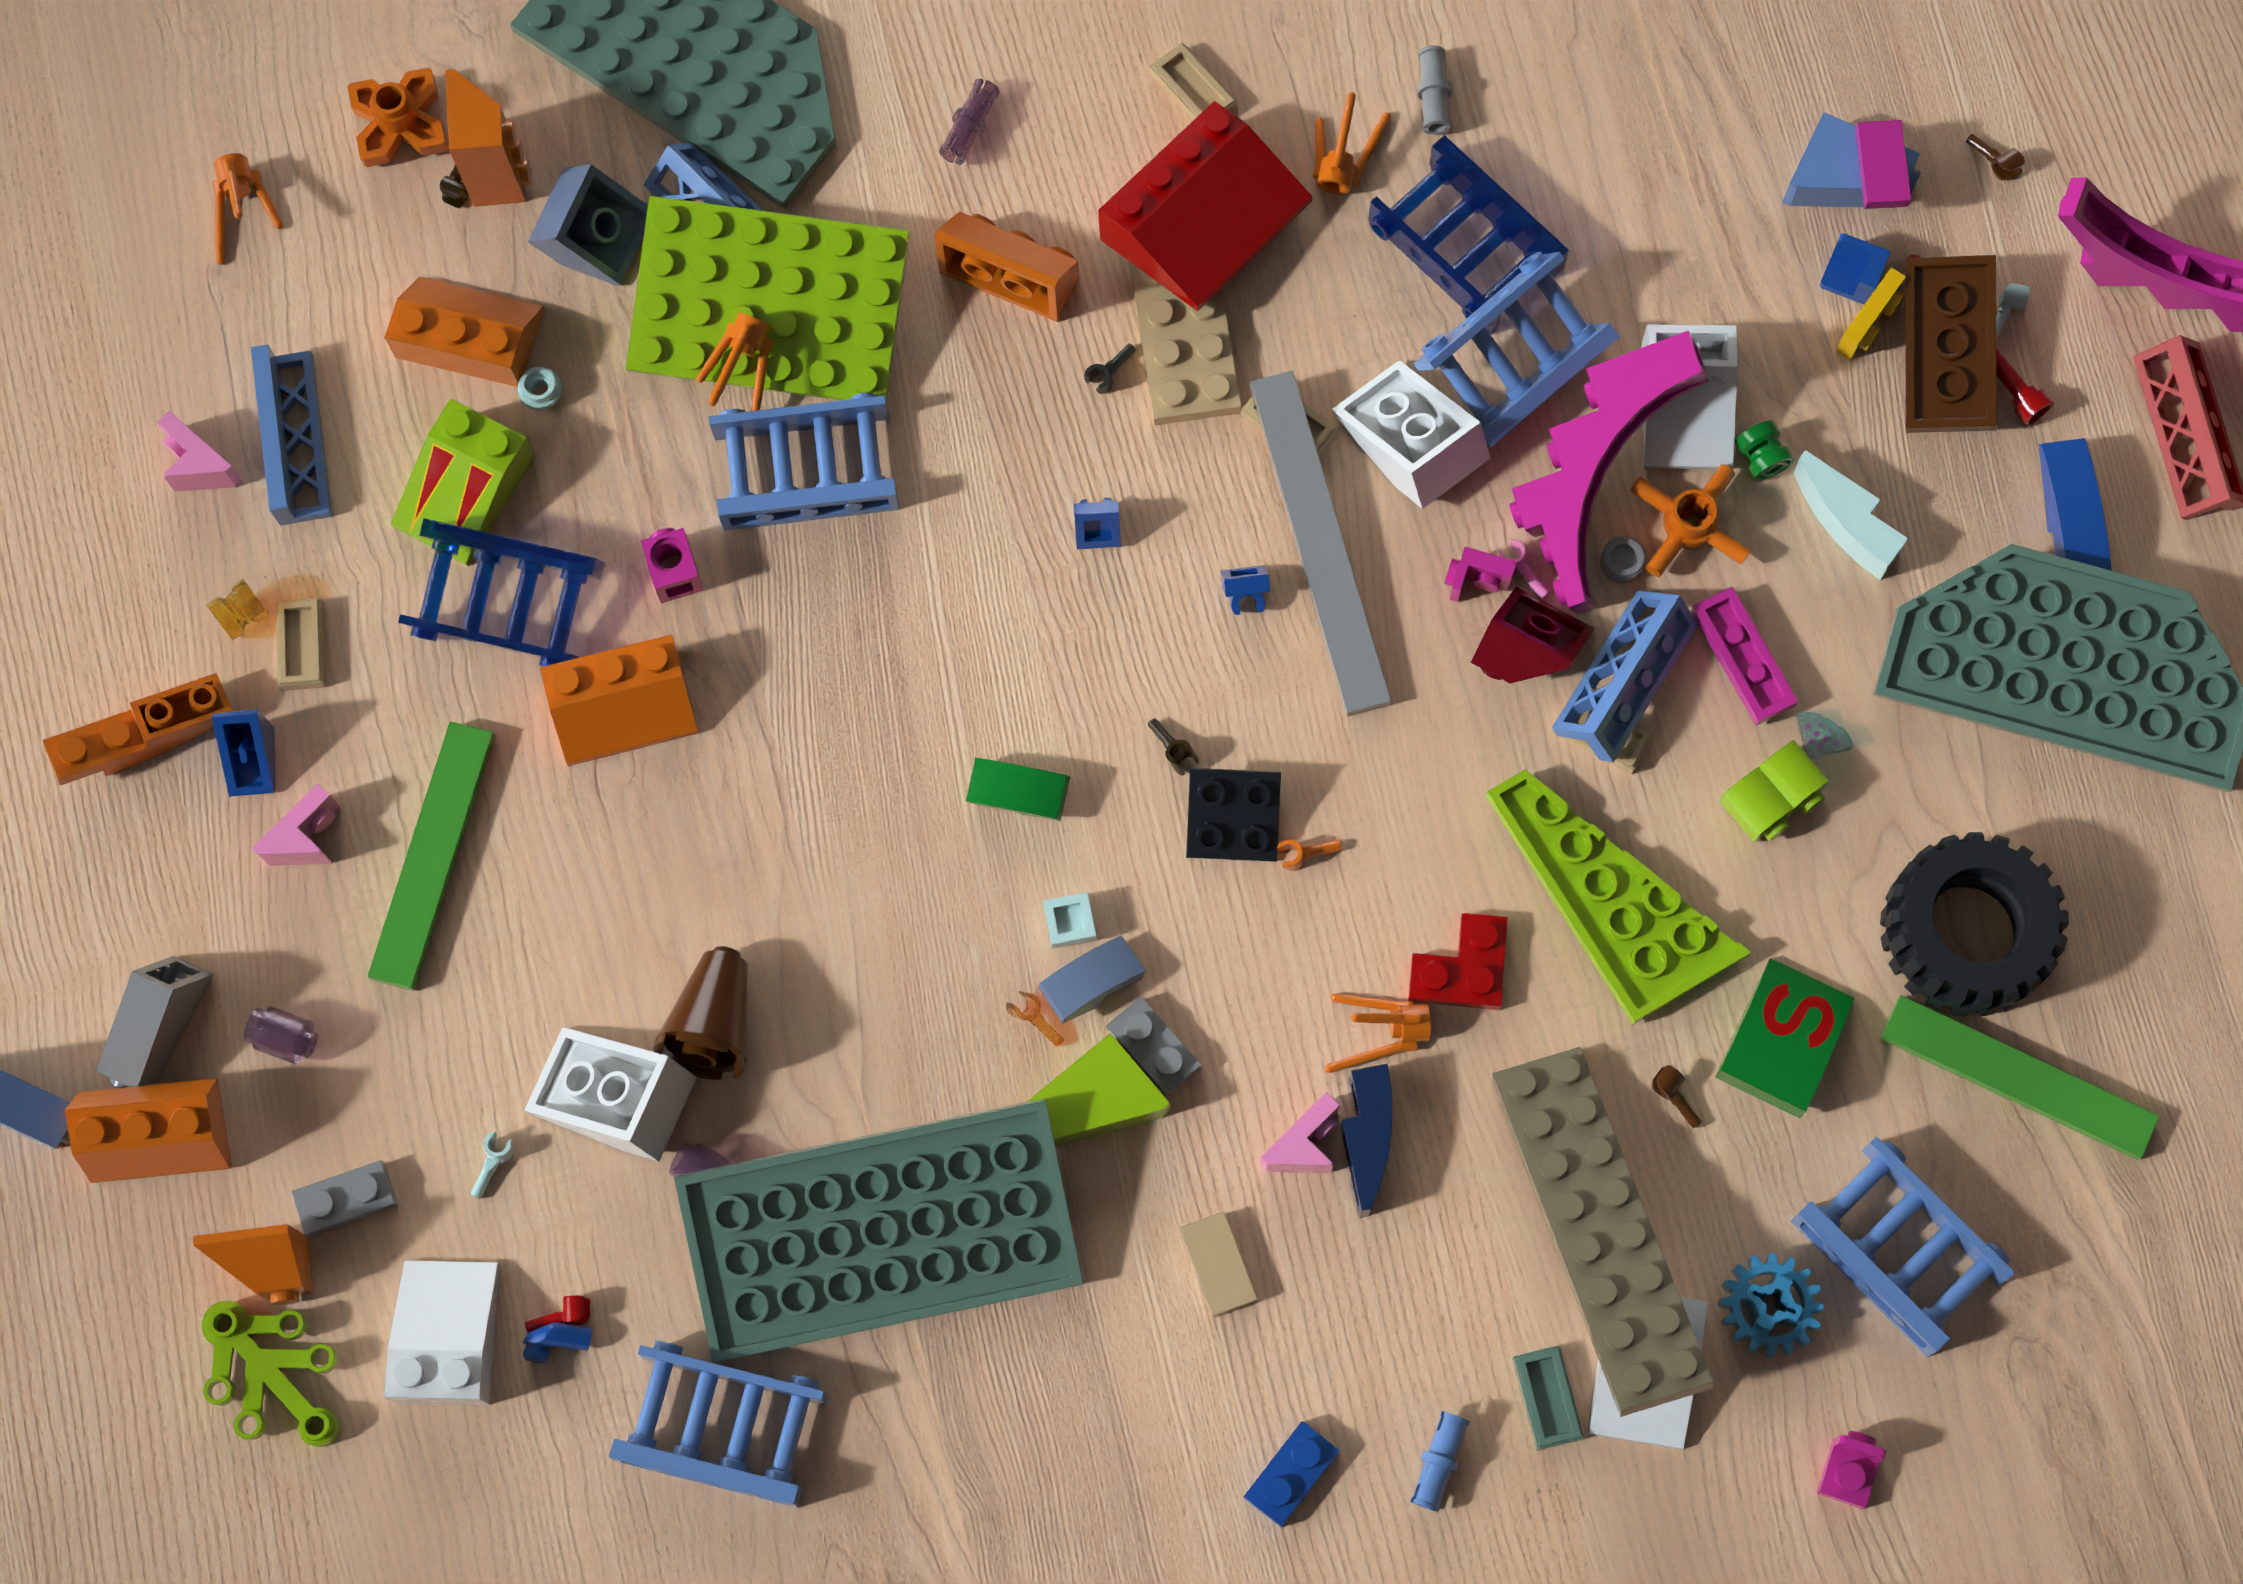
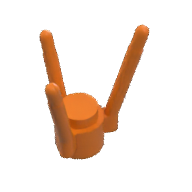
[1312,92,1391,194]
[212,153,283,265]
[696,312,774,411]
[1325,993,1431,1073]

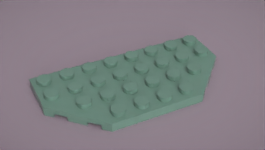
[510,0,836,209]
[1873,544,2243,792]

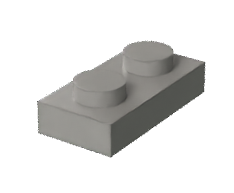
[1106,996,1201,1098]
[292,1160,398,1237]

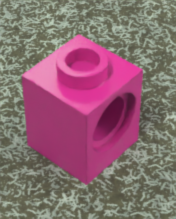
[641,528,704,603]

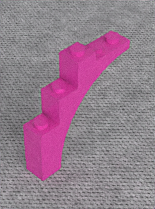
[2058,177,2243,332]
[1510,331,1709,614]

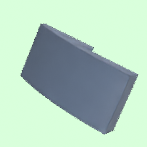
[1038,936,1146,1024]

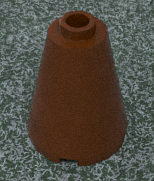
[653,946,748,1080]

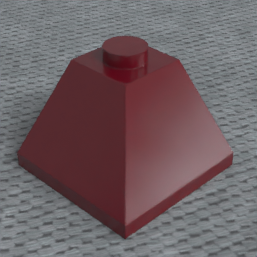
[1470,587,1595,684]

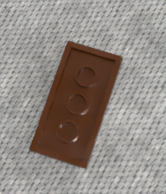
[1906,255,1997,433]

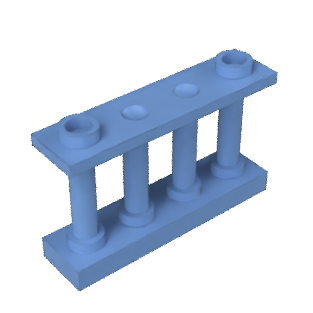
[1413,252,1620,447]
[709,393,899,531]
[1791,1136,2015,1357]
[609,1340,828,1508]

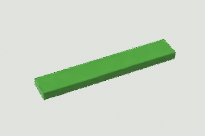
[367,721,495,991]
[1880,995,2159,1160]

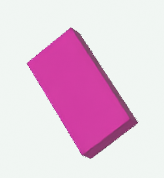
[1855,120,1911,209]

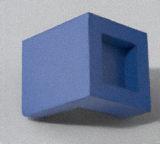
[1820,233,1891,305]

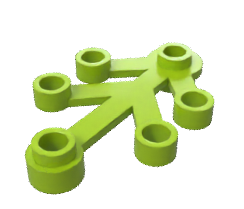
[202,1301,340,1447]

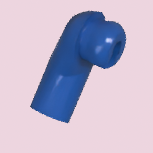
[523,1322,592,1363]

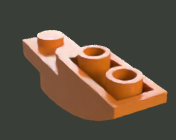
[42,673,233,786]

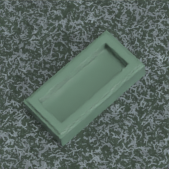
[1512,1346,1584,1451]

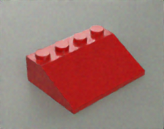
[1098,101,1313,312]

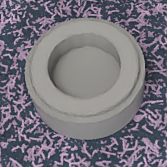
[1600,536,1647,583]

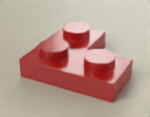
[1408,913,1508,1010]

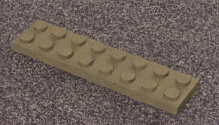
[1492,1047,1714,1417]

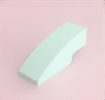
[1793,450,1908,580]

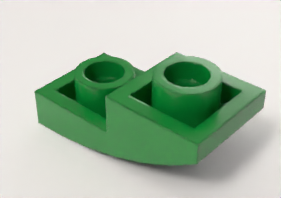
[966,757,1070,821]

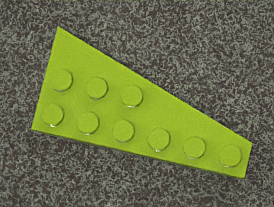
[1485,769,1752,1025]

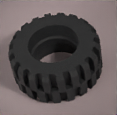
[1880,832,2069,1017]

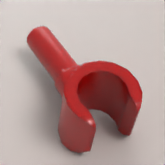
[525,1295,590,1333]

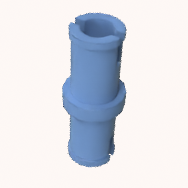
[1410,1411,1470,1513]

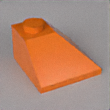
[193,1224,313,1305]

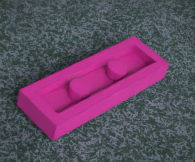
[1691,587,1799,726]

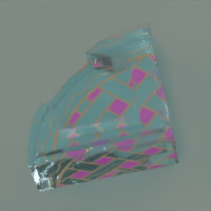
[1796,712,1854,759]

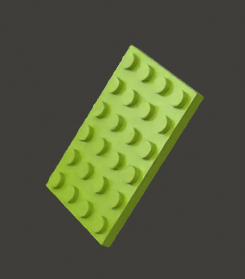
[625,196,910,403]

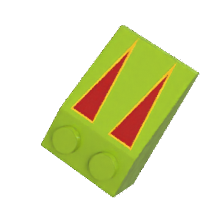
[390,398,535,566]

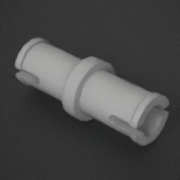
[1417,45,1452,135]

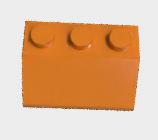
[445,69,532,207]
[934,211,1079,322]
[384,276,545,387]
[540,634,699,766]
[65,1078,232,1183]

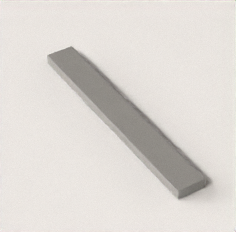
[1250,370,1391,716]

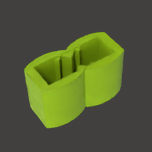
[1719,740,1829,843]

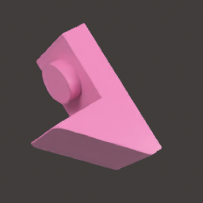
[157,411,242,491]
[252,783,340,866]
[1260,1092,1340,1173]

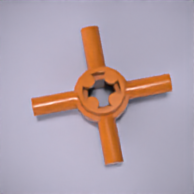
[1630,464,1751,577]

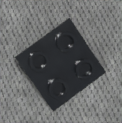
[1186,768,1281,862]

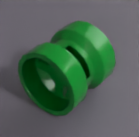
[1735,420,1795,481]

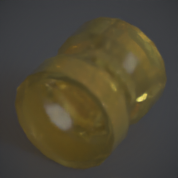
[206,579,270,641]

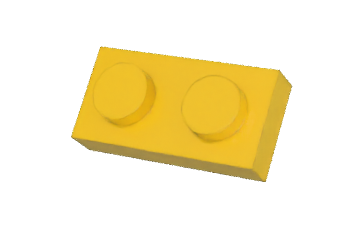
[1836,267,1906,360]

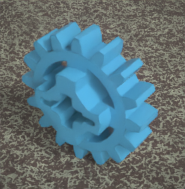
[1718,1253,1824,1358]

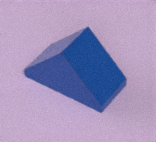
[212,709,275,797]

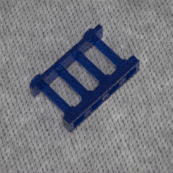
[1368,135,1569,335]
[398,518,605,667]

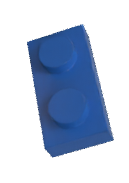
[1243,1421,1340,1528]

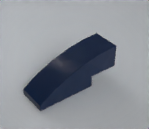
[1340,1063,1392,1218]

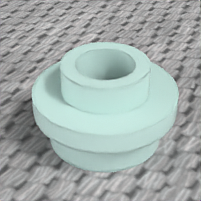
[517,367,562,410]

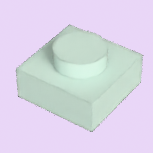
[1043,892,1097,949]

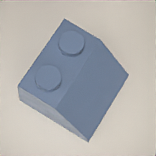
[528,164,648,286]

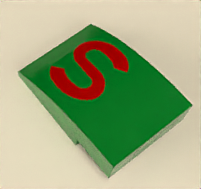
[1715,958,1854,1118]

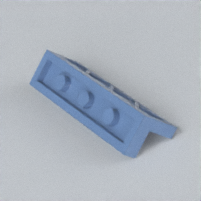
[643,142,763,211]
[251,344,332,525]
[1552,590,1699,763]

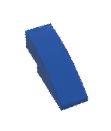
[2039,438,2112,571]

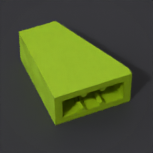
[1027,1033,1170,1147]

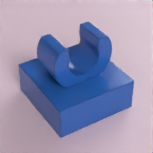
[1074,498,1121,549]
[1220,565,1270,615]

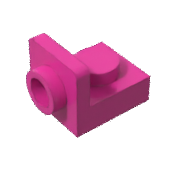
[1444,546,1516,602]
[1817,1431,1887,1510]

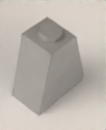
[96,956,213,1088]

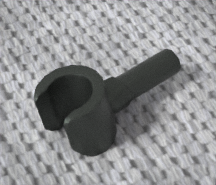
[1084,343,1136,394]

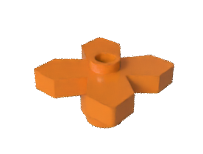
[348,68,448,167]

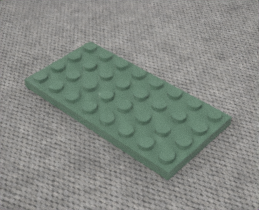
[674,1098,1083,1363]

